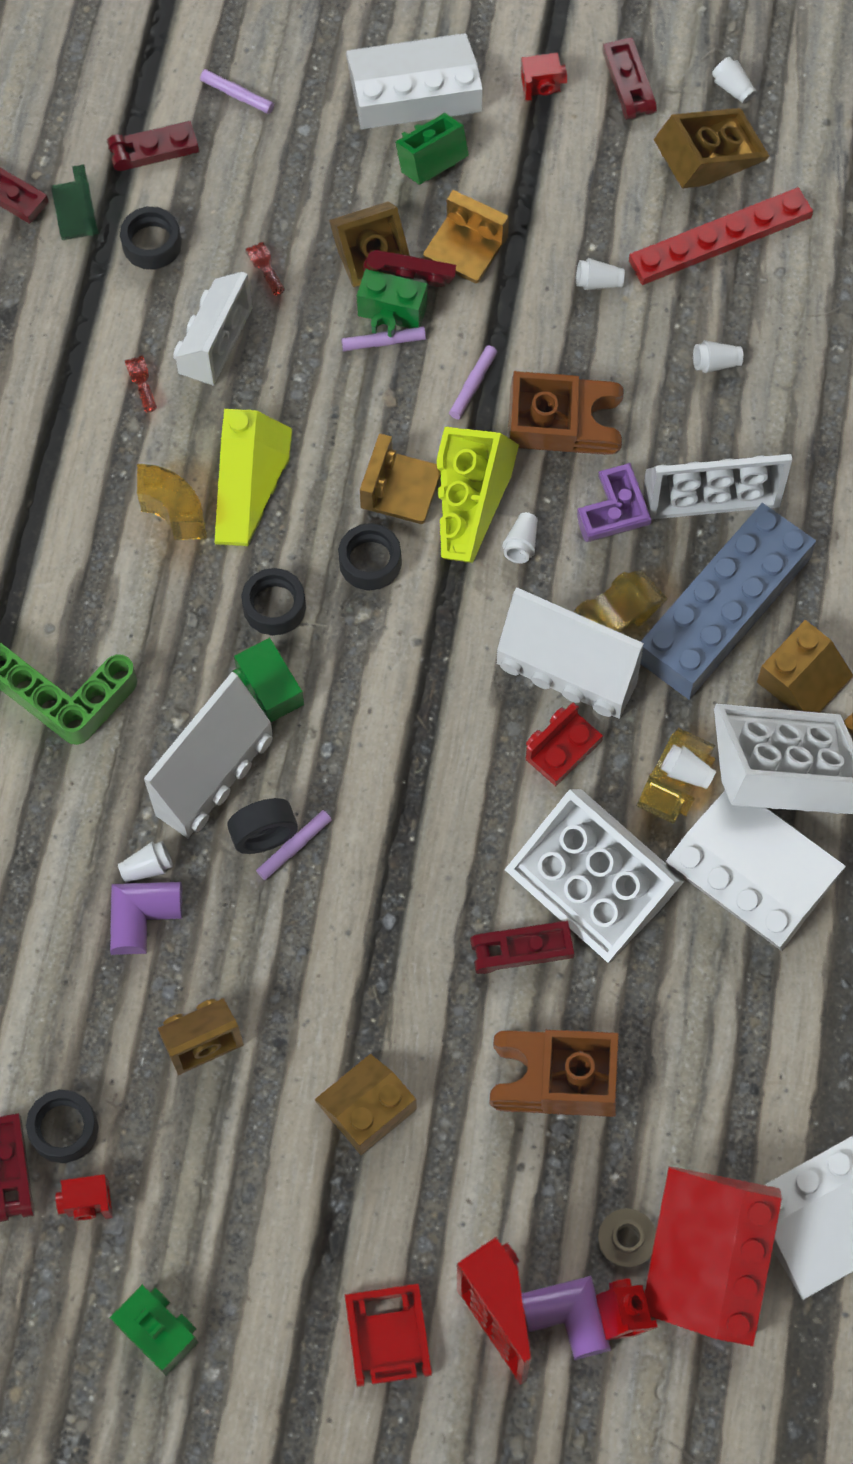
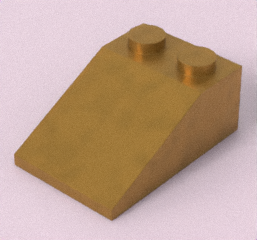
[653,108,770,189]

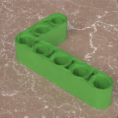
[0,643,137,745]

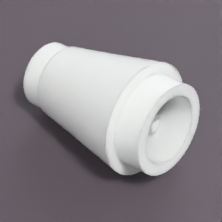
[712,57,756,104]
[576,258,625,290]
[693,341,743,373]
[502,513,538,563]
[661,745,716,789]
[118,841,173,883]

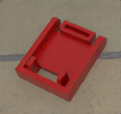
[344,1283,432,1387]

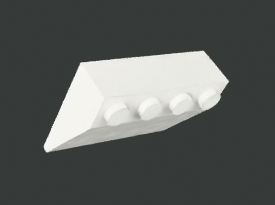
[346,33,482,129]
[644,454,792,519]
[497,587,644,719]
[144,672,273,838]
[714,704,853,814]
[505,789,685,963]
[665,791,846,951]
[765,1136,853,1300]

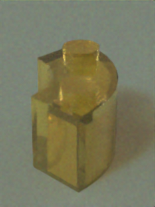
[137,464,207,540]
[574,570,667,633]
[636,728,716,824]

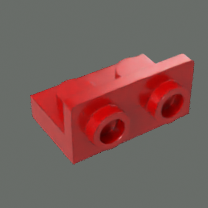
[526,702,603,787]

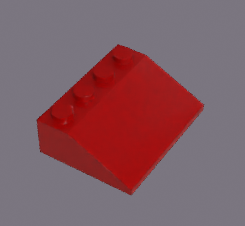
[644,1166,782,1347]
[457,1237,531,1385]

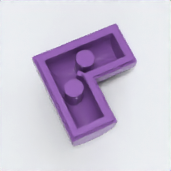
[577,463,652,542]
[110,882,182,955]
[522,1276,611,1360]

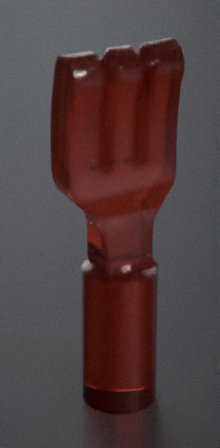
[245,241,285,295]
[124,355,157,412]

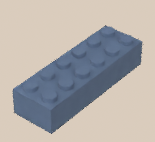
[640,502,816,700]

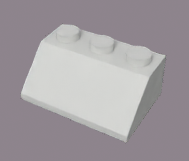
[174,272,252,386]

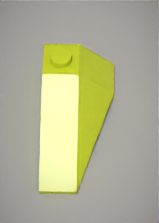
[215,409,292,546]
[437,427,519,563]

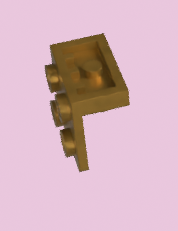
[423,190,509,284]
[360,433,441,524]

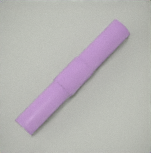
[200,69,274,114]
[341,327,426,351]
[449,345,497,419]
[256,810,332,880]

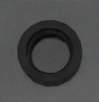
[120,206,182,270]
[338,523,402,591]
[241,568,306,636]
[227,798,298,854]
[26,1089,99,1163]

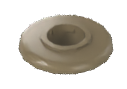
[598,1208,656,1268]

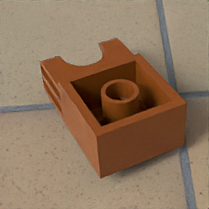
[508,371,624,455]
[489,1030,619,1117]

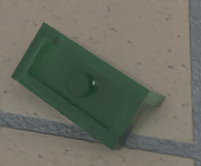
[51,164,99,240]

